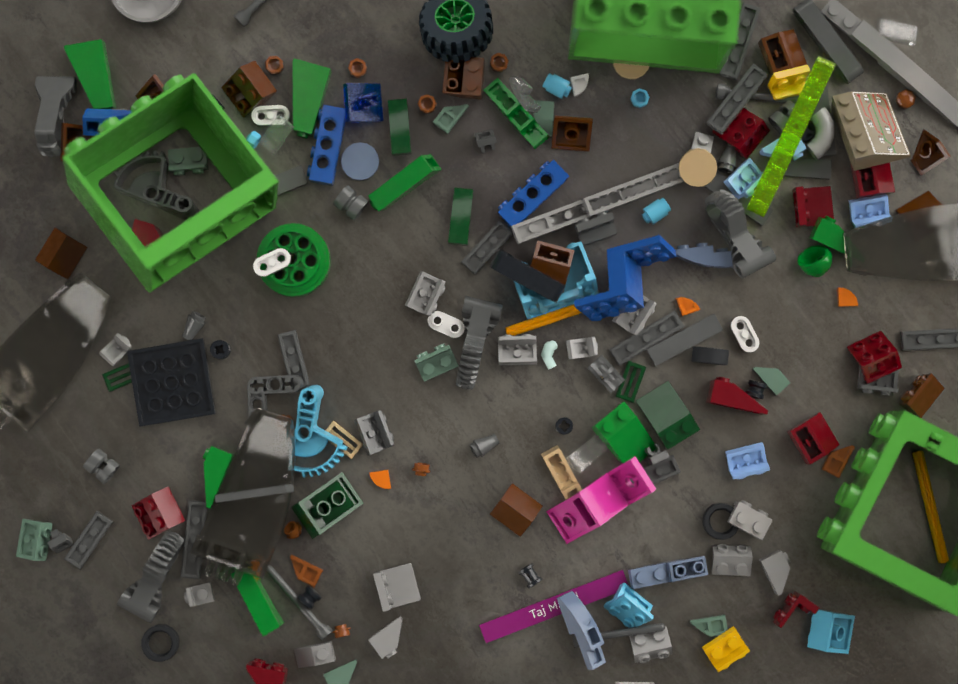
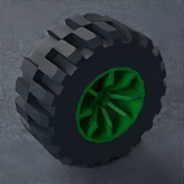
[419,0,494,63]

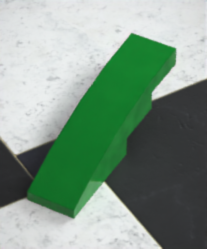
[483,78,549,149]

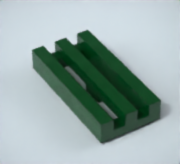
[615,360,646,403]
[102,363,132,392]

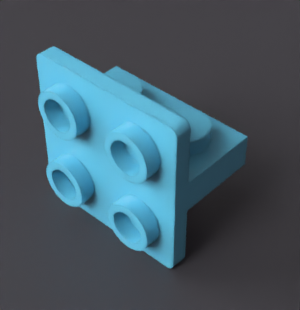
[604,582,654,628]

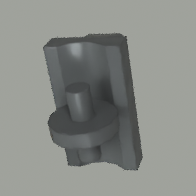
[588,355,625,393]

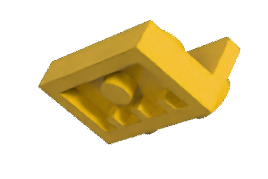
[767,65,811,100]
[702,626,750,672]

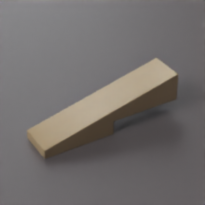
[541,445,582,500]

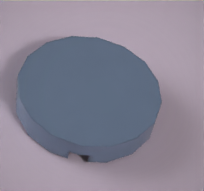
[341,142,379,181]

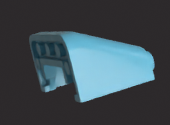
[513,241,599,319]

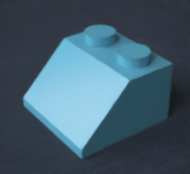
[807,610,855,654]

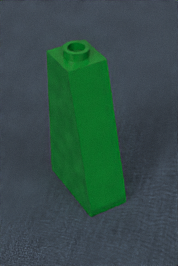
[64,39,116,109]
[293,58,332,139]
[368,154,442,211]
[231,562,284,636]

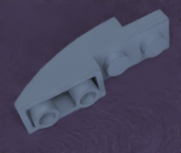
[675,243,733,268]
[628,556,708,589]
[557,591,606,670]

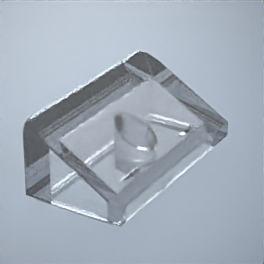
[877,19,917,45]

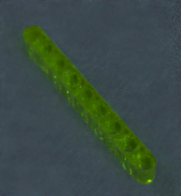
[746,55,836,217]

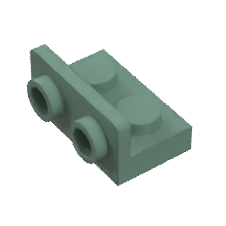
[168,147,209,176]
[414,343,459,382]
[16,518,52,561]

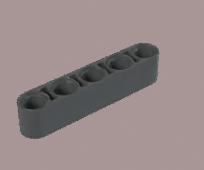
[793,0,864,84]

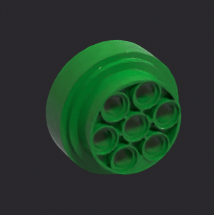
[256,223,331,297]

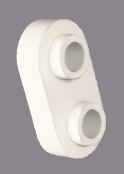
[251,105,290,126]
[253,248,291,277]
[428,311,465,338]
[730,316,759,353]

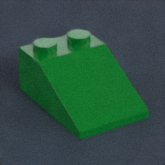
[591,401,655,464]

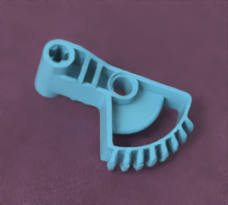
[288,385,348,478]

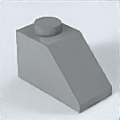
[759,550,791,596]
[368,615,403,659]
[294,640,336,668]

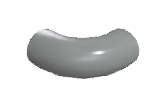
[806,107,835,160]

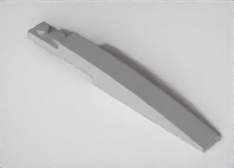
[821,0,958,129]
[511,163,684,244]

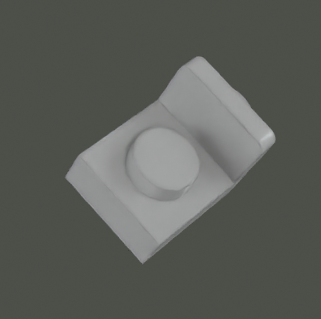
[184,582,215,607]

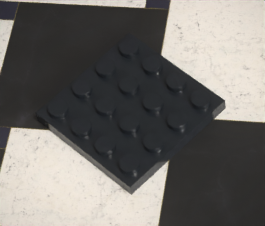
[127,338,216,427]

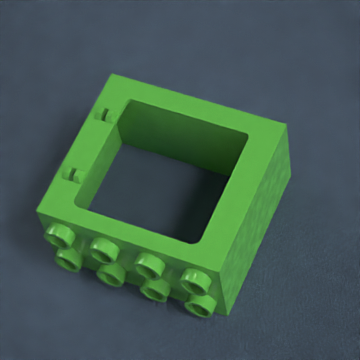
[568,0,740,73]
[63,73,279,293]
[817,410,958,617]

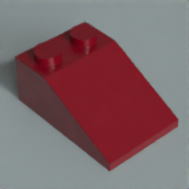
[706,377,768,415]

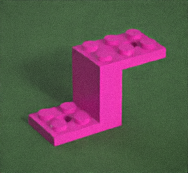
[546,457,656,544]

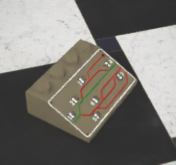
[831,92,910,171]

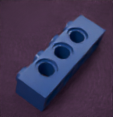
[307,105,347,186]
[498,160,569,228]

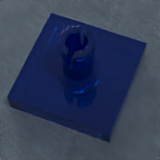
[343,83,384,123]

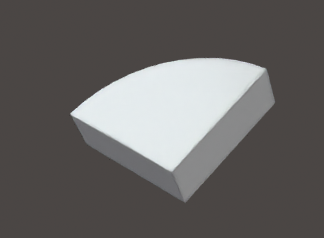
[569,73,589,97]

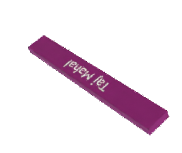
[479,569,629,643]

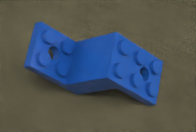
[574,235,676,321]

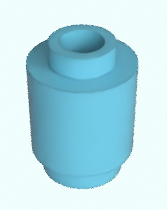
[542,73,572,99]
[642,198,671,225]

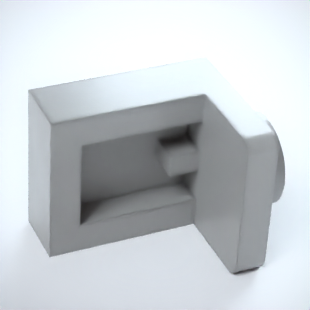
[691,132,714,153]
[99,333,131,367]
[566,336,598,360]

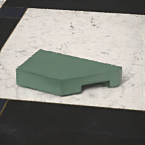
[534,100,554,138]
[433,104,469,134]
[752,367,790,396]
[690,614,728,637]
[323,659,357,684]

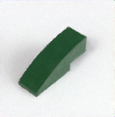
[388,98,412,156]
[448,188,473,246]

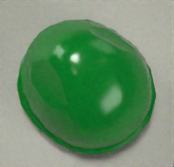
[797,245,832,277]

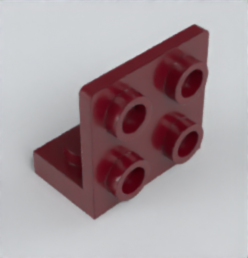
[712,108,770,159]
[792,186,834,228]
[847,331,902,384]
[773,591,819,628]

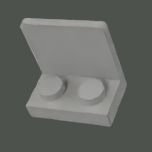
[373,563,421,612]

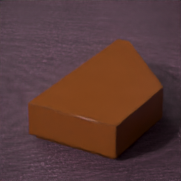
[821,445,855,478]
[290,554,323,587]

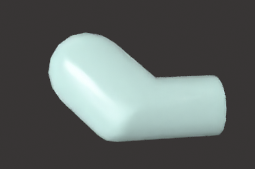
[541,340,558,370]

